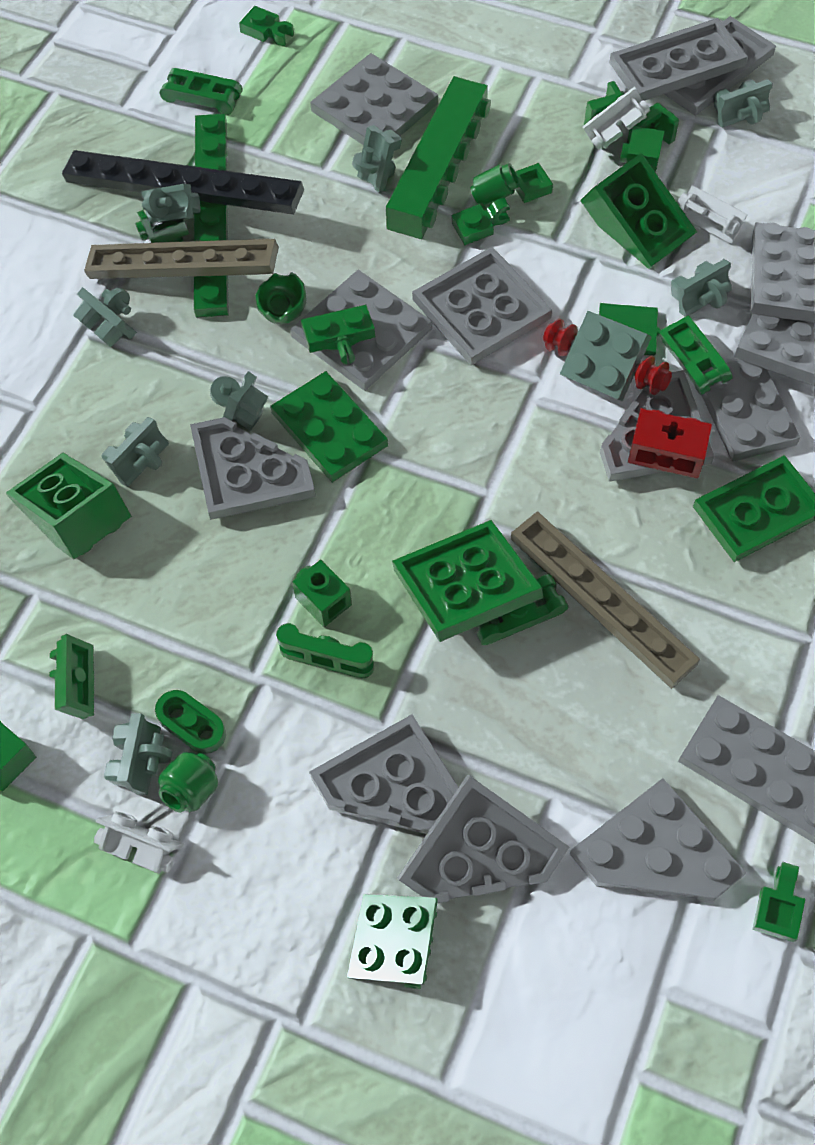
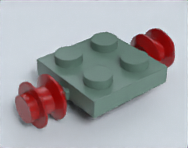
[543,311,672,402]

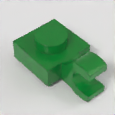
[451,198,510,246]
[752,862,806,943]

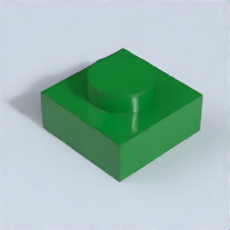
[515,163,553,203]

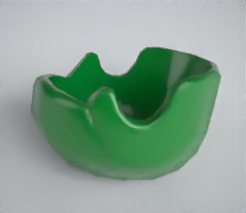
[255,272,306,324]

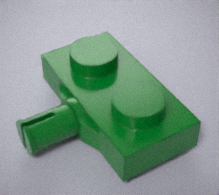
[301,304,376,364]

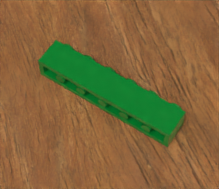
[386,76,491,240]

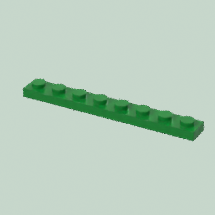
[194,114,229,318]

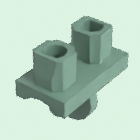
[714,79,773,128]
[352,125,402,193]
[141,184,200,224]
[671,259,732,317]
[73,287,137,347]
[210,371,268,431]
[102,417,169,487]
[104,713,173,795]

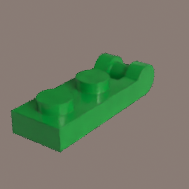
[659,315,733,395]

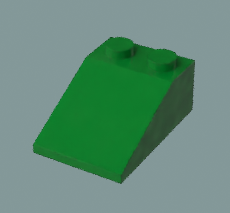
[580,152,697,269]
[6,452,132,559]

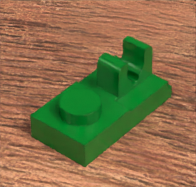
[49,634,94,720]

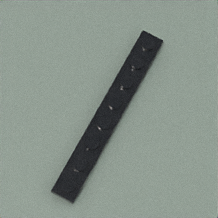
[62,150,304,215]

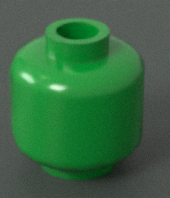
[158,752,218,813]

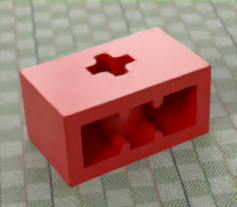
[627,408,712,479]

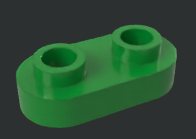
[155,690,226,754]

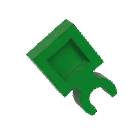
[239,5,294,46]

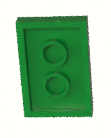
[270,371,388,483]
[693,455,815,562]

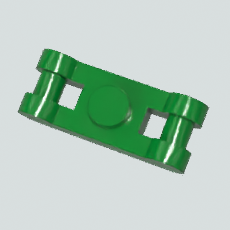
[159,68,243,115]
[476,574,569,645]
[276,623,374,678]

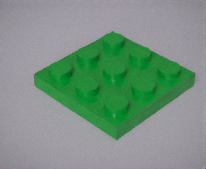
[392,520,543,642]

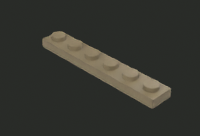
[84,239,279,279]
[511,511,700,689]

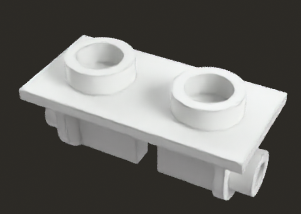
[583,87,651,150]
[677,185,748,244]
[94,811,184,874]

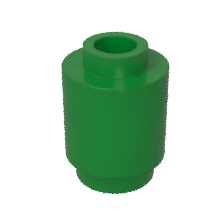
[470,163,520,207]

